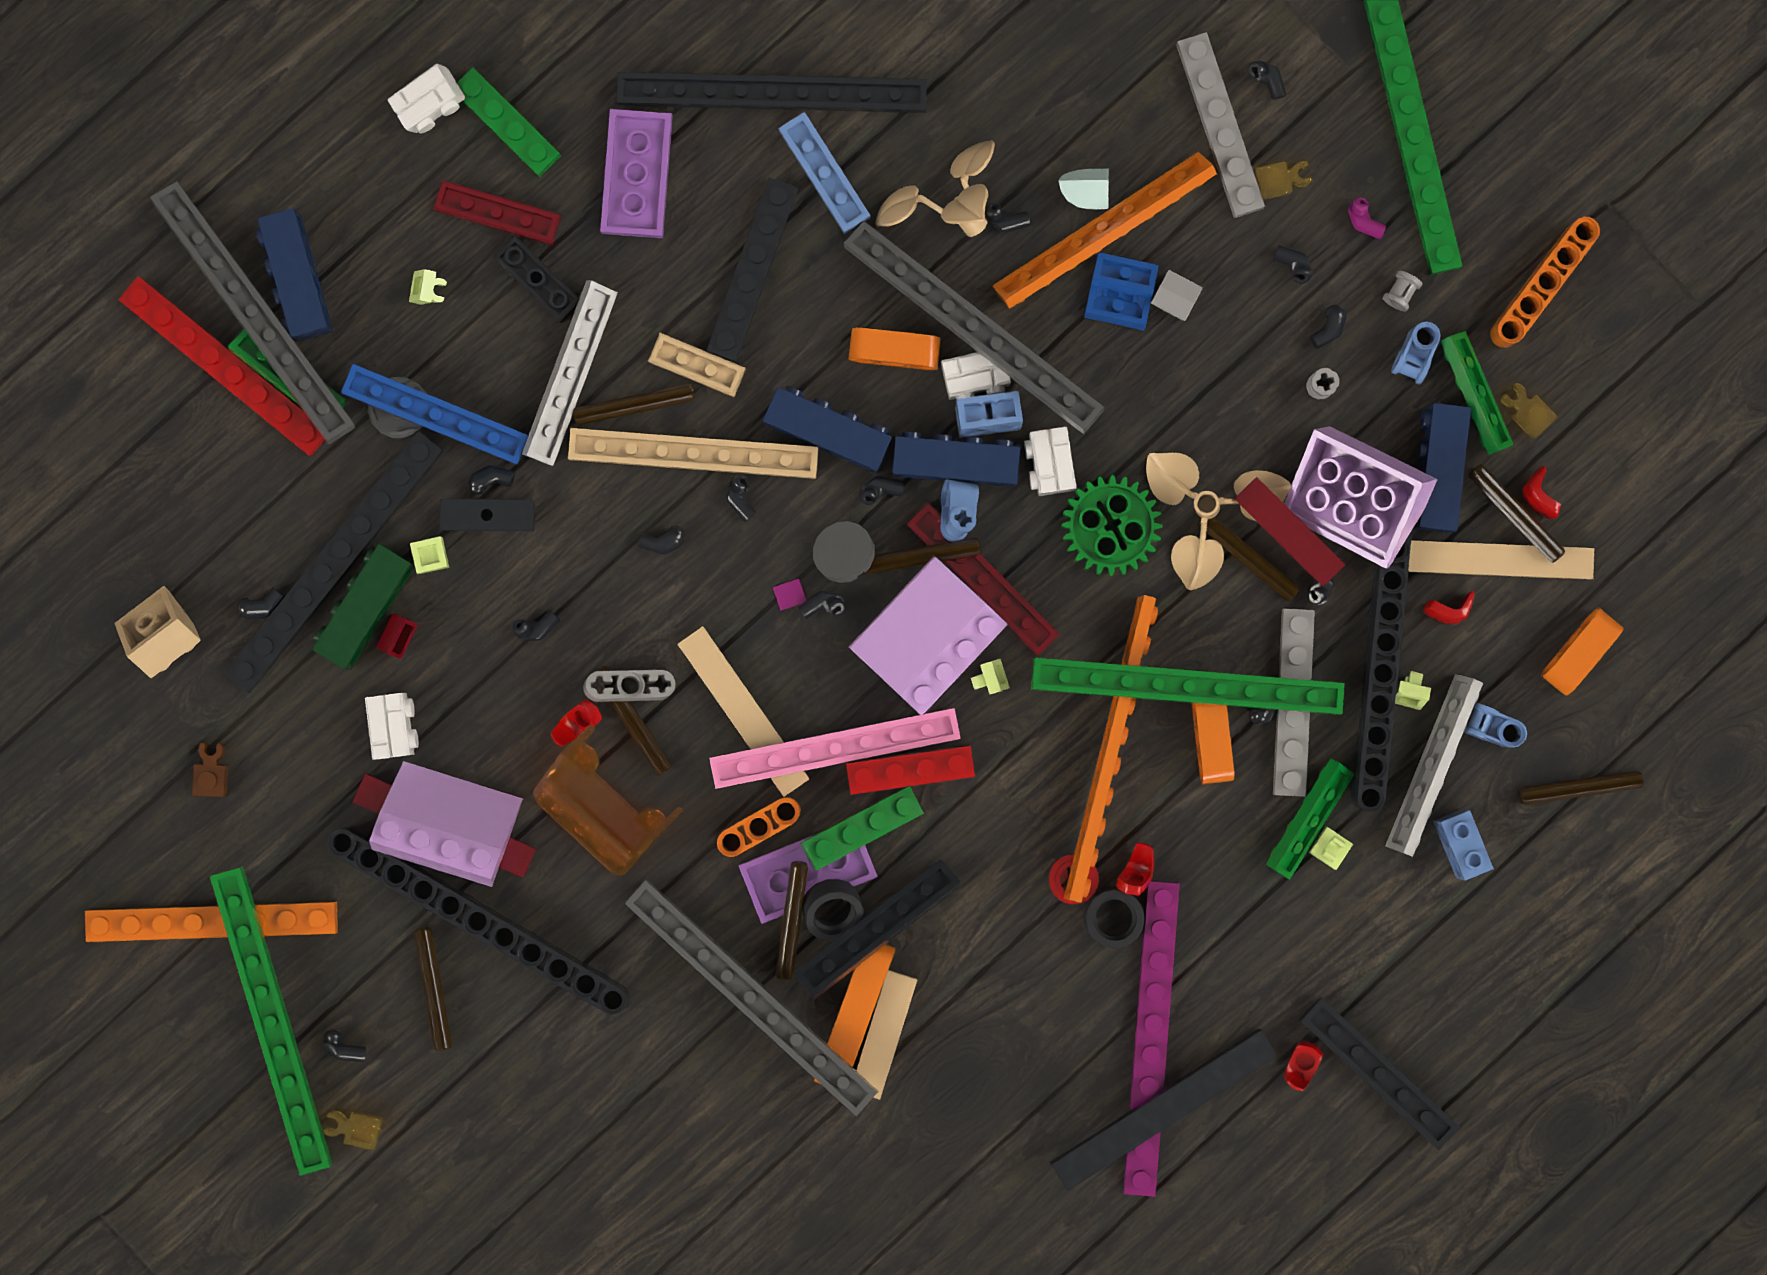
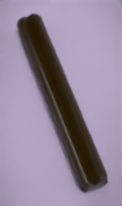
[573,384,695,425]
[1469,464,1565,563]
[1197,517,1300,601]
[862,538,981,575]
[595,666,671,775]
[1519,771,1644,805]
[775,861,808,980]
[414,927,452,1051]

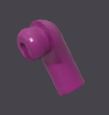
[1348,197,1386,239]

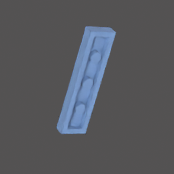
[778,112,871,234]

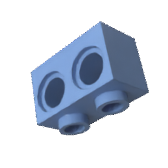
[955,391,1023,438]
[1433,809,1494,881]

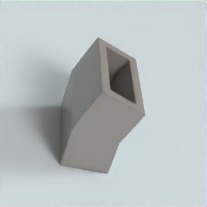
[1150,270,1203,321]

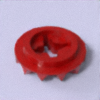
[1048,854,1099,904]

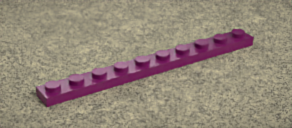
[1123,881,1180,1197]

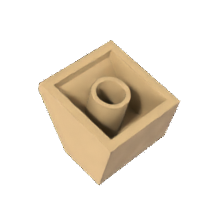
[114,586,201,678]

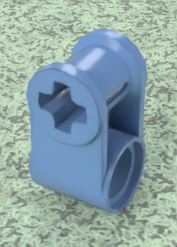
[1391,322,1441,385]
[940,479,979,542]
[1464,702,1527,748]

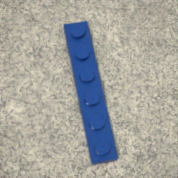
[341,364,529,465]

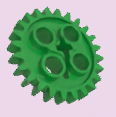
[1061,475,1163,577]

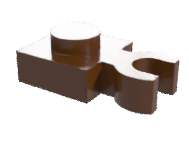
[192,743,228,797]

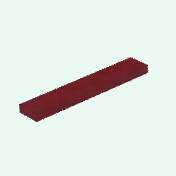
[907,503,1060,656]
[353,774,537,878]

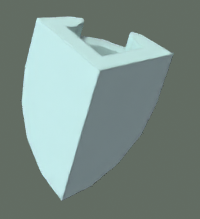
[1059,168,1109,209]

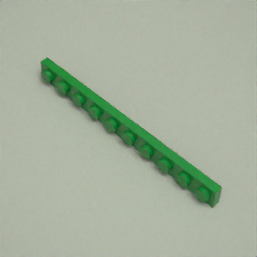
[1363,0,1463,276]
[1031,658,1344,715]
[210,866,333,1176]

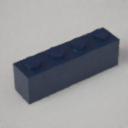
[256,208,334,342]
[763,386,892,474]
[1413,403,1471,533]
[893,432,1020,487]

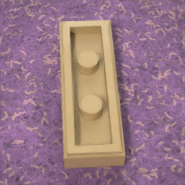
[648,333,746,397]

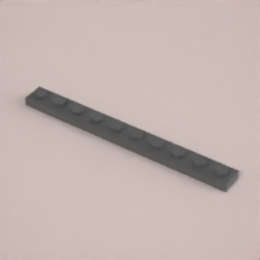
[150,181,355,445]
[844,221,1104,434]
[625,880,879,1116]

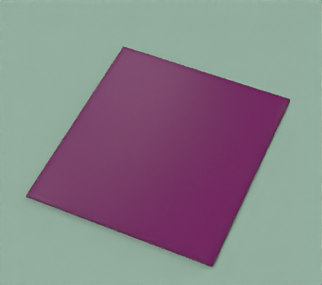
[773,579,806,611]

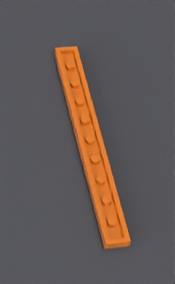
[1063,595,1158,903]

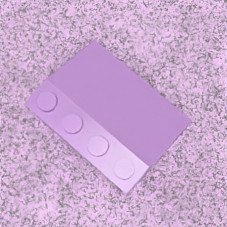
[1284,426,1437,569]
[849,556,1008,716]
[369,761,523,887]

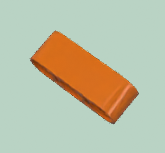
[848,328,941,370]
[1541,607,1624,696]
[1192,703,1234,784]
[717,797,801,857]

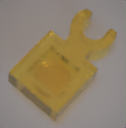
[1254,161,1313,200]
[1500,383,1558,439]
[323,1111,384,1151]

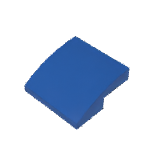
[1084,252,1159,330]

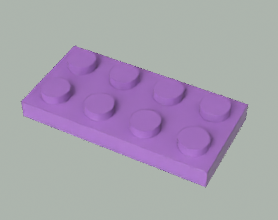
[600,109,673,238]
[739,833,878,924]

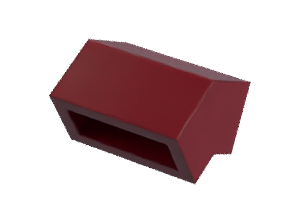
[376,613,418,659]

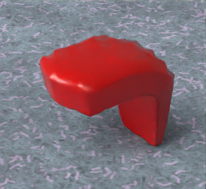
[1522,466,1561,519]
[1422,591,1475,624]
[550,699,602,747]
[1116,843,1154,896]
[1284,1041,1323,1091]

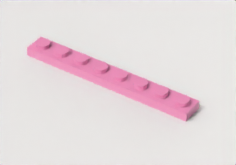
[709,708,961,789]

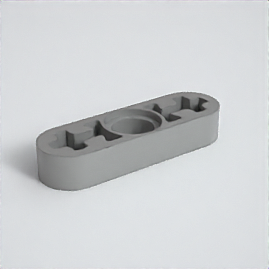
[583,670,676,702]

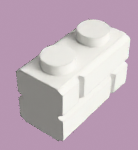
[388,64,465,134]
[941,352,1011,400]
[1024,427,1076,496]
[365,693,419,760]

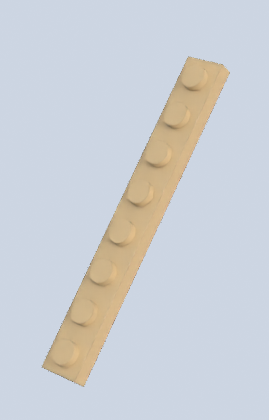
[568,428,819,479]

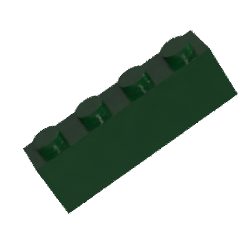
[312,544,415,670]

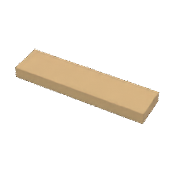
[856,970,917,1100]

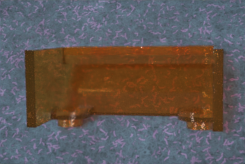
[533,724,683,876]

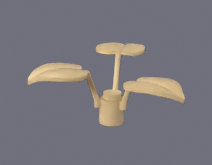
[875,140,995,237]
[1146,453,1291,590]

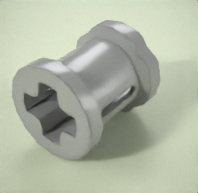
[1382,271,1423,312]
[1306,368,1339,400]

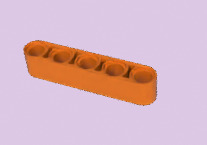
[1490,217,1600,348]
[814,945,896,1084]

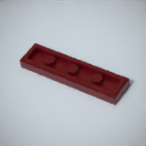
[433,180,562,246]
[1234,476,1345,586]

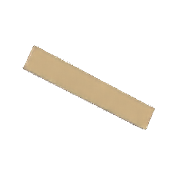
[1408,541,1594,580]
[678,626,809,797]

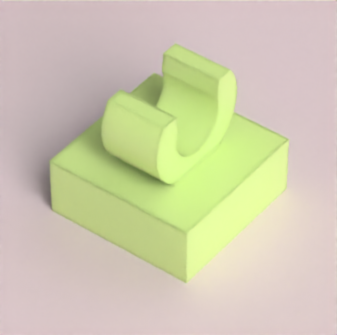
[409,269,447,305]
[410,536,449,574]
[971,659,1010,694]
[1395,671,1431,710]
[1309,826,1353,870]

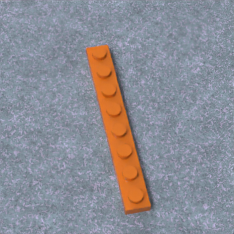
[992,152,1217,309]
[85,902,338,942]

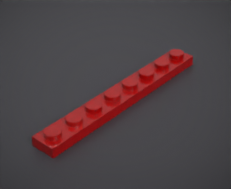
[118,276,325,457]

